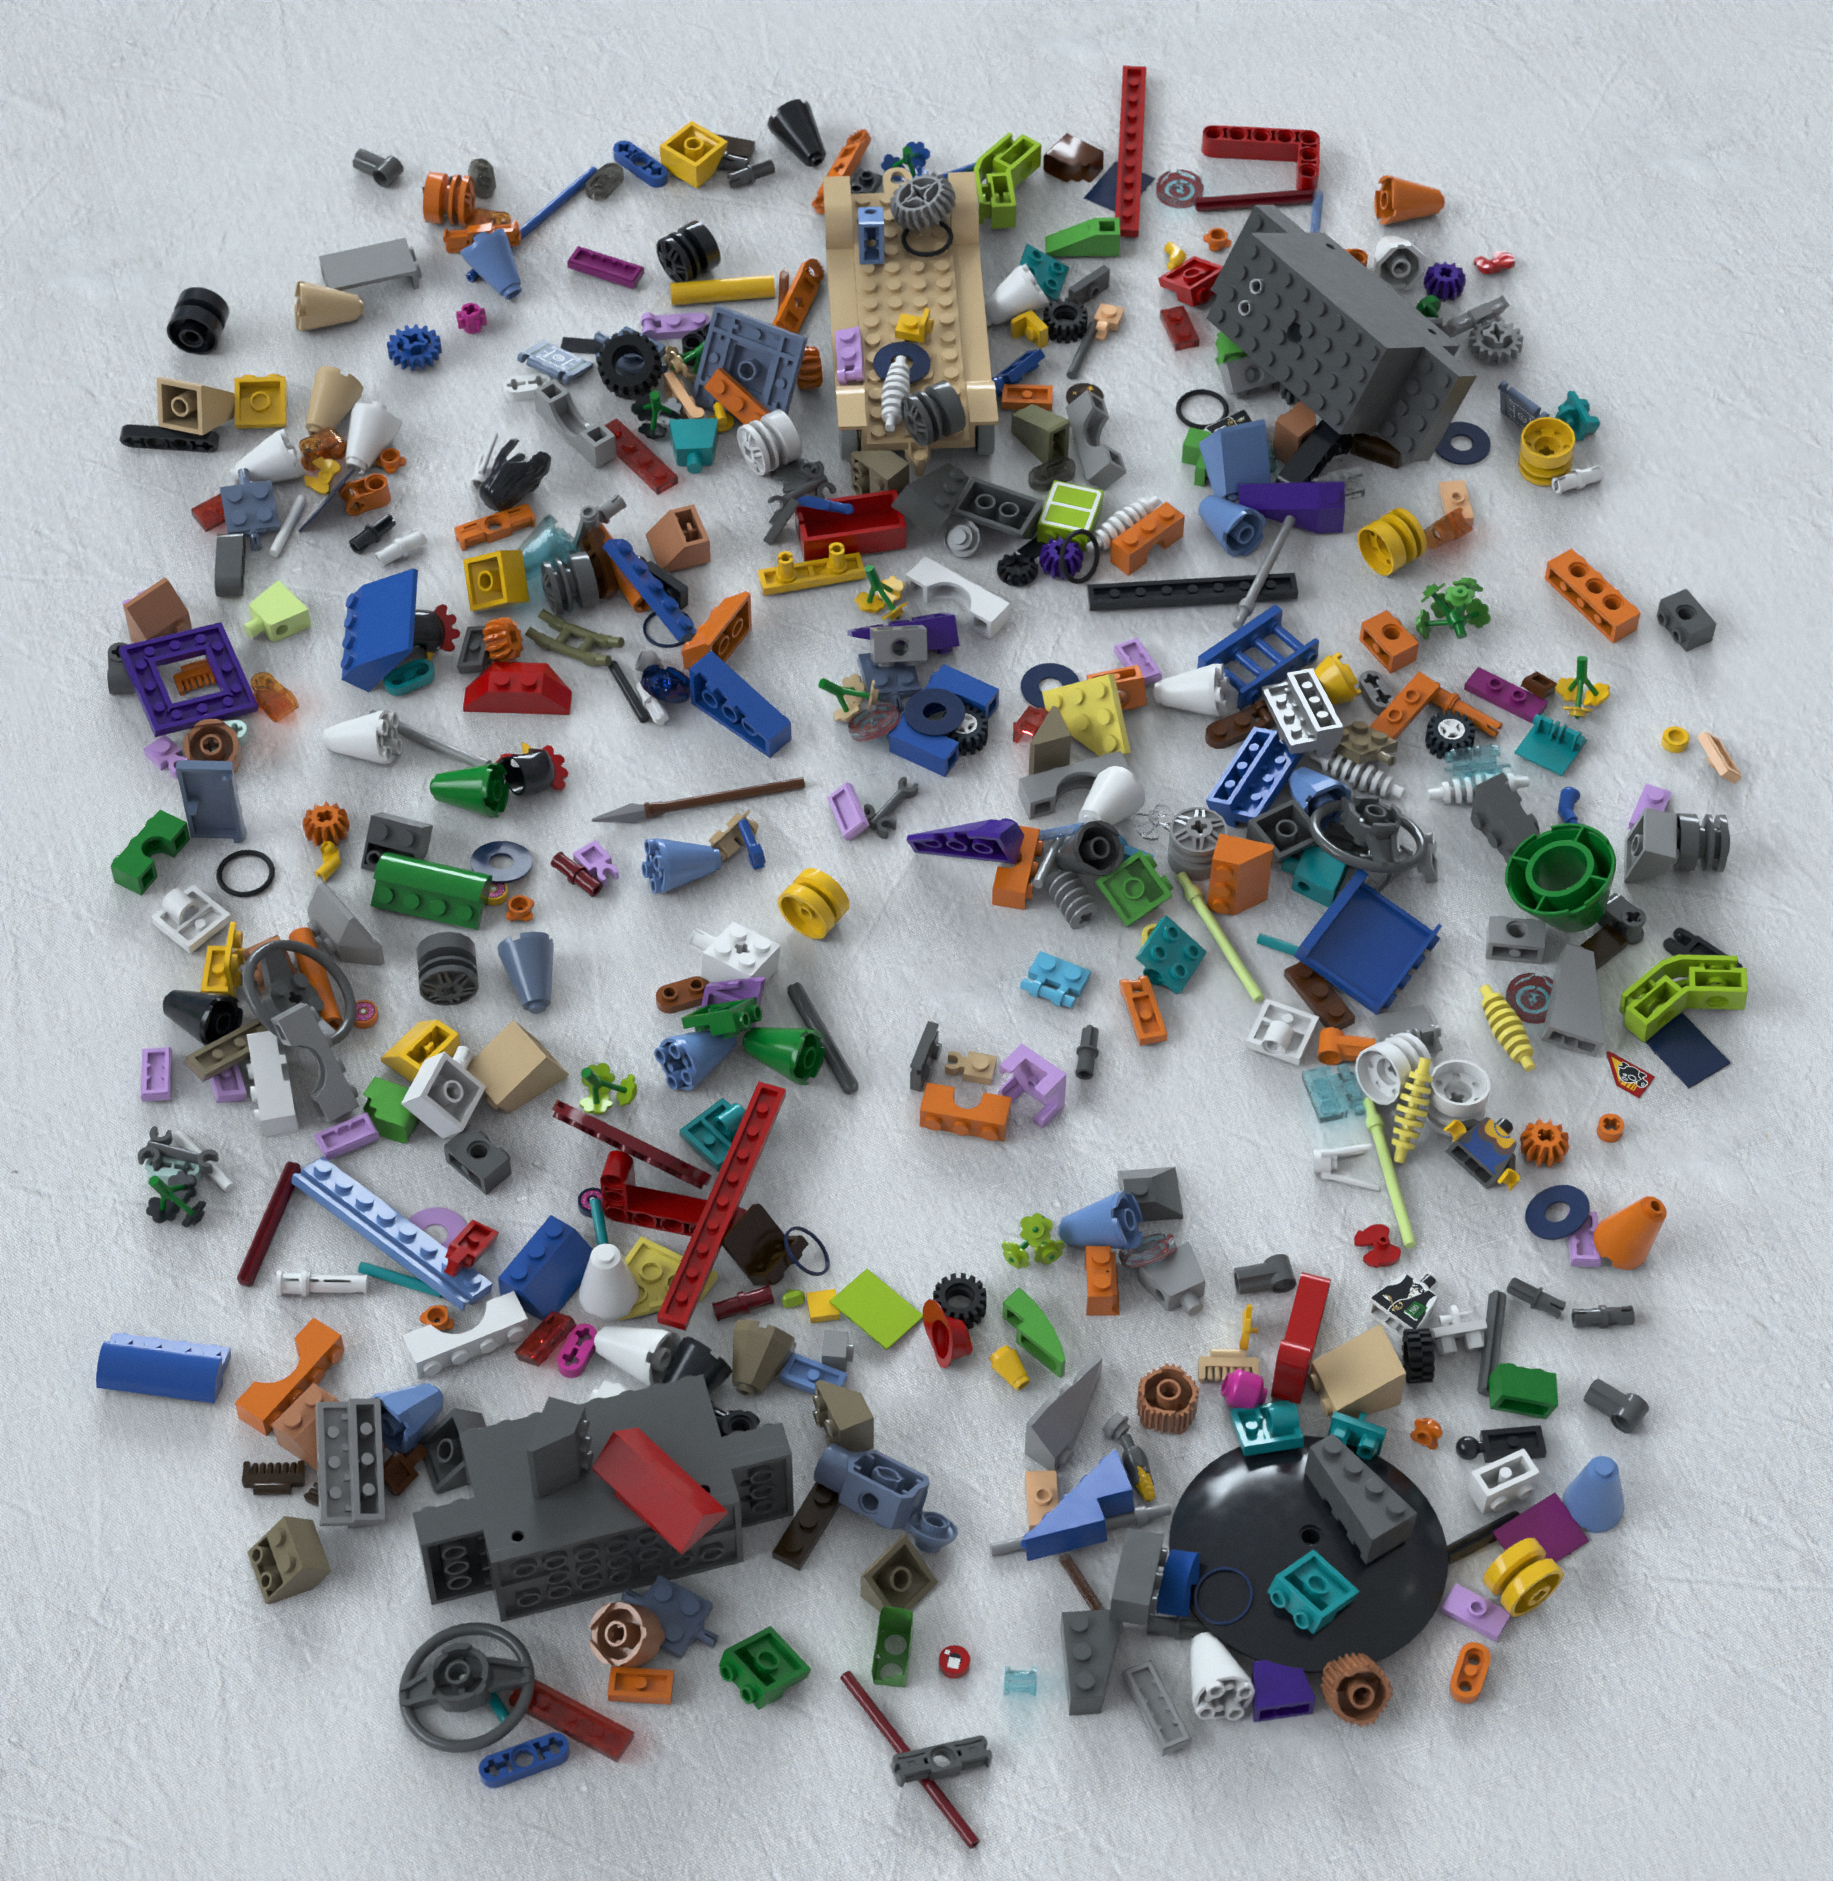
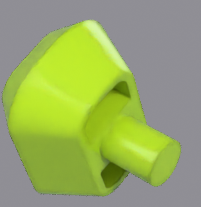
[782,1289,805,1308]

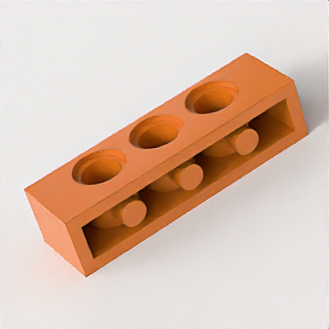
[1544,548,1641,643]

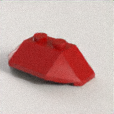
[463,661,572,715]

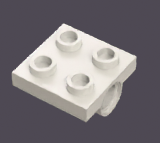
[151,885,232,954]
[1245,998,1319,1066]

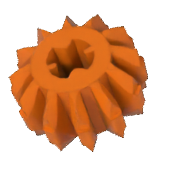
[796,346,823,390]
[482,617,524,662]
[302,801,350,847]
[1520,1118,1569,1168]

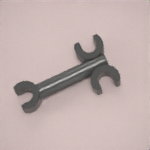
[767,461,836,513]
[864,776,918,839]
[138,1126,219,1174]

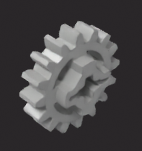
[1468,318,1523,365]

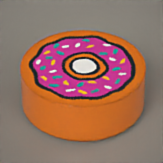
[354,1000,378,1029]

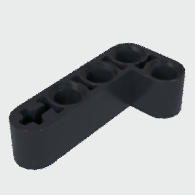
[1275,420,1352,483]

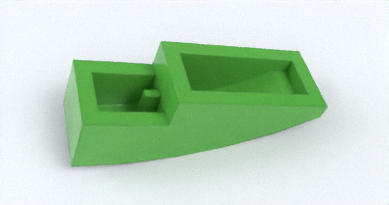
[1002,1288,1066,1378]

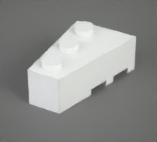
[246,1031,299,1137]

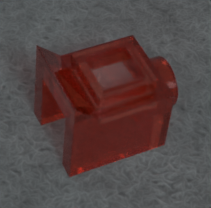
[1013,706,1049,743]

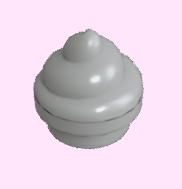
[635,650,664,675]

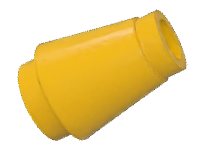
[989,1345,1031,1391]

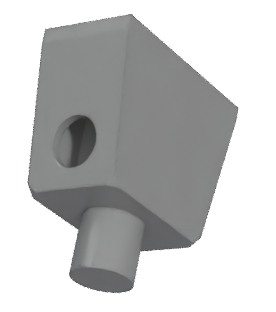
[1138,1242,1206,1316]

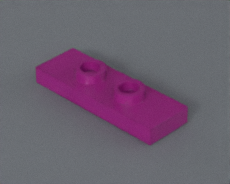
[567,246,644,289]
[1464,667,1548,723]

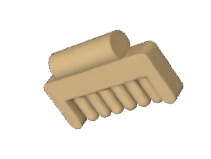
[1198,1349,1259,1383]

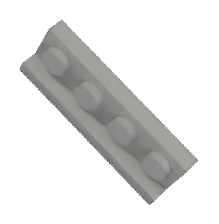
[1261,668,1343,758]
[315,1398,385,1528]

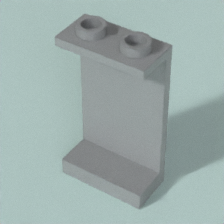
[319,238,422,291]

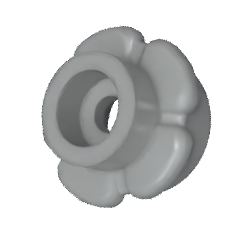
[1102,1412,1130,1440]

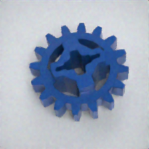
[387,324,442,371]

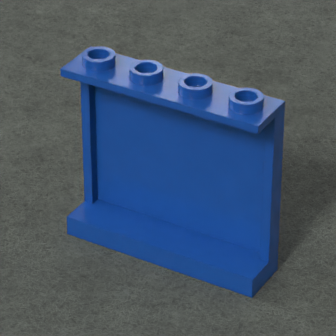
[1294,869,1442,1015]

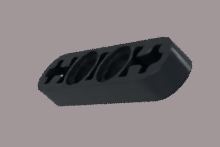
[120,424,220,453]

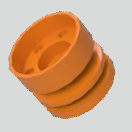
[423,172,476,227]

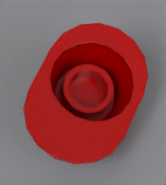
[922,1299,973,1369]

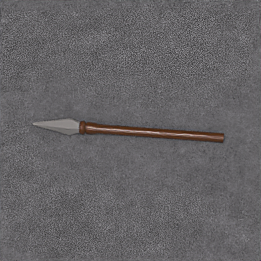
[591,777,805,823]

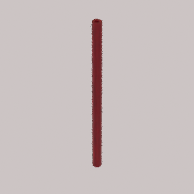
[840,1671,980,1849]

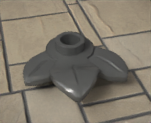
[771,458,817,494]

